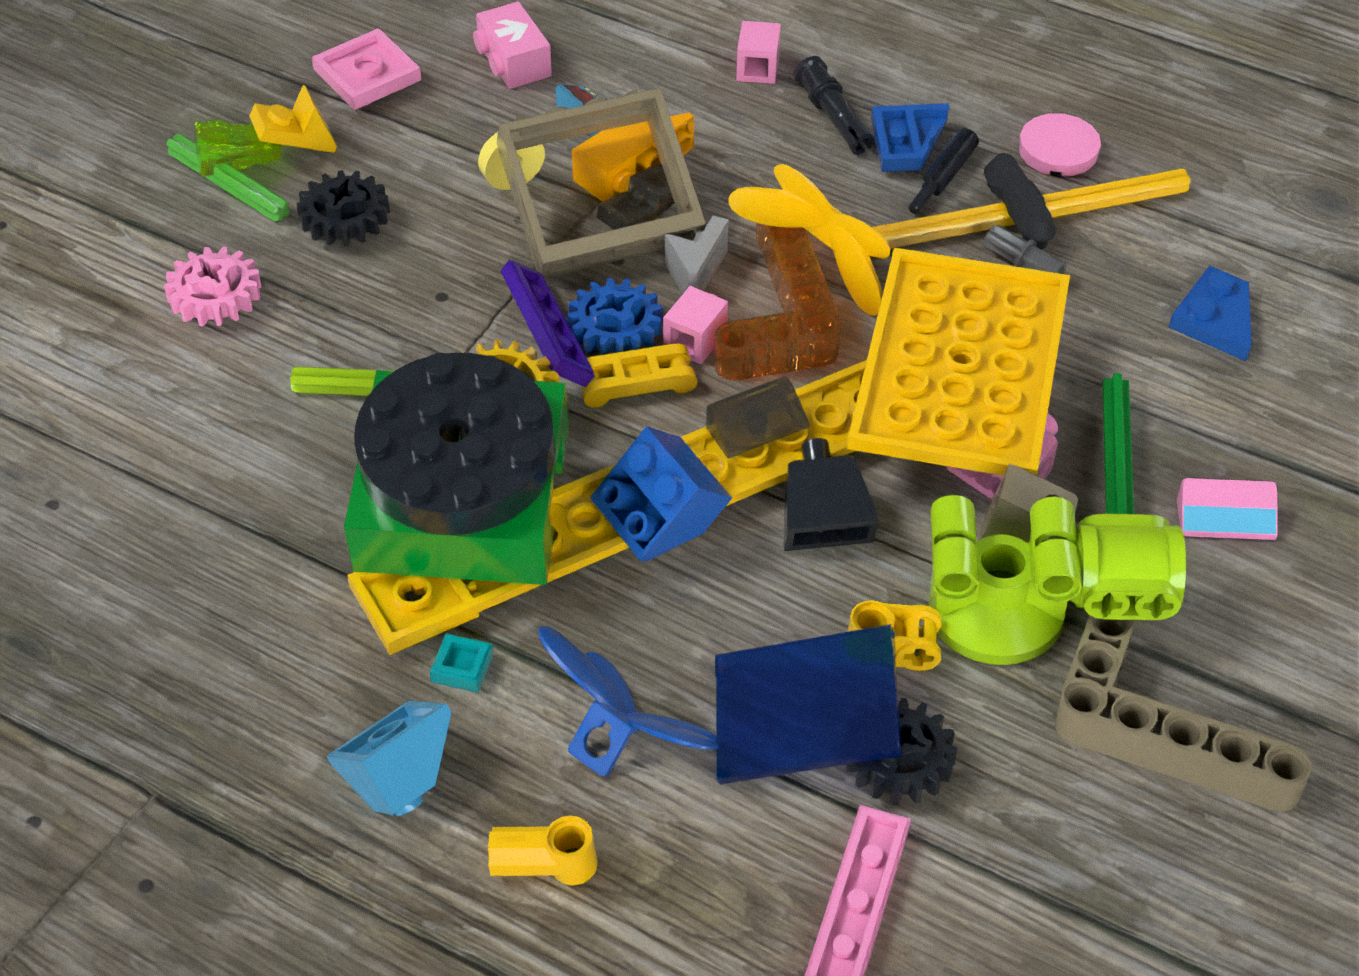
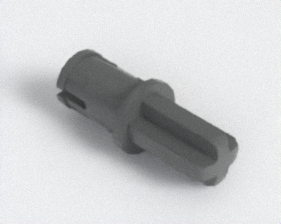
[984,225,1067,274]

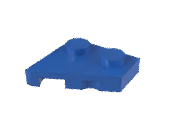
[871,103,950,172]
[1169,265,1252,361]

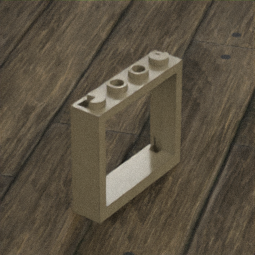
[496,88,706,278]

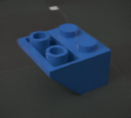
[590,426,732,562]

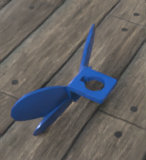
[538,626,719,776]

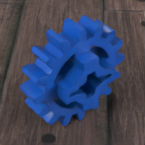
[568,278,663,355]

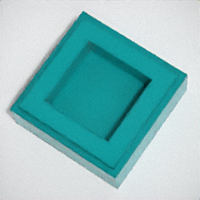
[430,633,494,693]

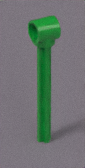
[1102,373,1134,514]

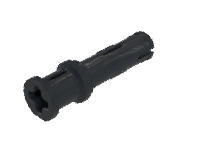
[794,56,874,155]

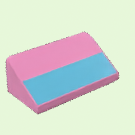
[1177,478,1277,540]

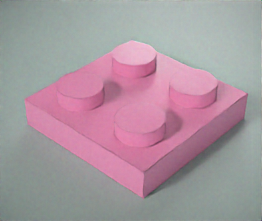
[312,28,421,110]

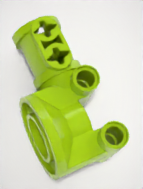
[929,495,1186,665]

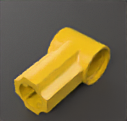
[488,816,598,886]

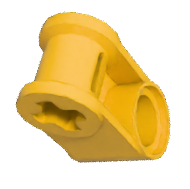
[845,600,942,671]

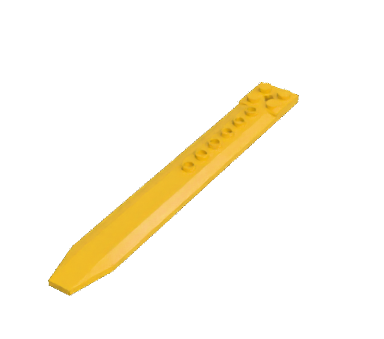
[347,360,867,655]

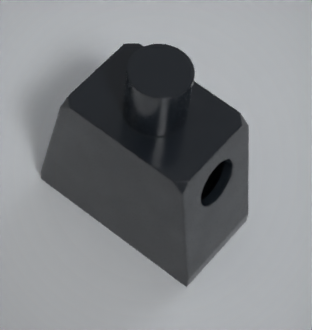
[783,438,878,551]

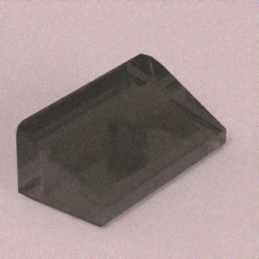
[706,376,809,459]

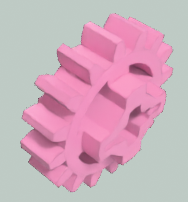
[164,247,262,326]

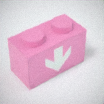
[473,1,552,89]

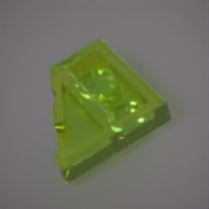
[194,120,282,176]

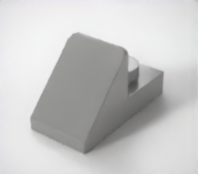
[665,215,729,294]

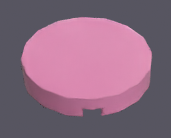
[1019,114,1101,177]

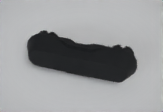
[984,153,1057,250]

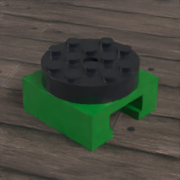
[344,353,569,585]

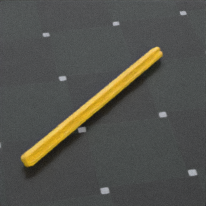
[872,168,1191,249]

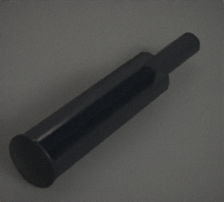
[908,128,979,214]

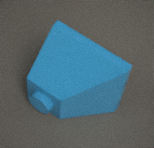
[326,701,452,816]

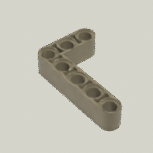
[1055,616,1312,812]

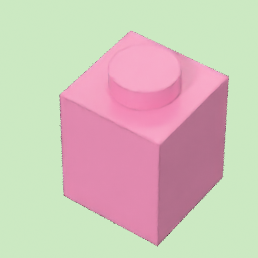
[736,21,781,84]
[663,286,728,365]

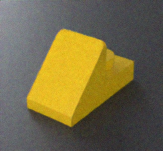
[249,85,337,153]

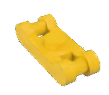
[581,343,698,408]

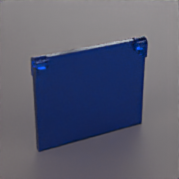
[715,624,902,785]

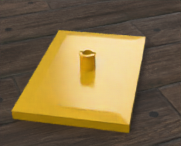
[847,248,1070,476]

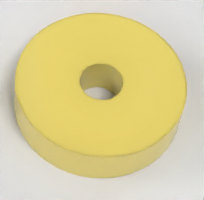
[478,132,545,190]

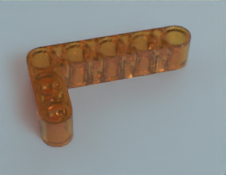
[714,223,841,381]

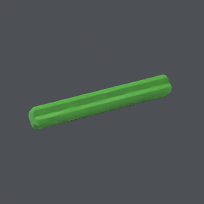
[166,133,290,222]

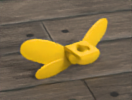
[728,164,890,316]

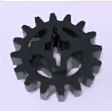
[297,170,390,246]
[843,698,957,805]

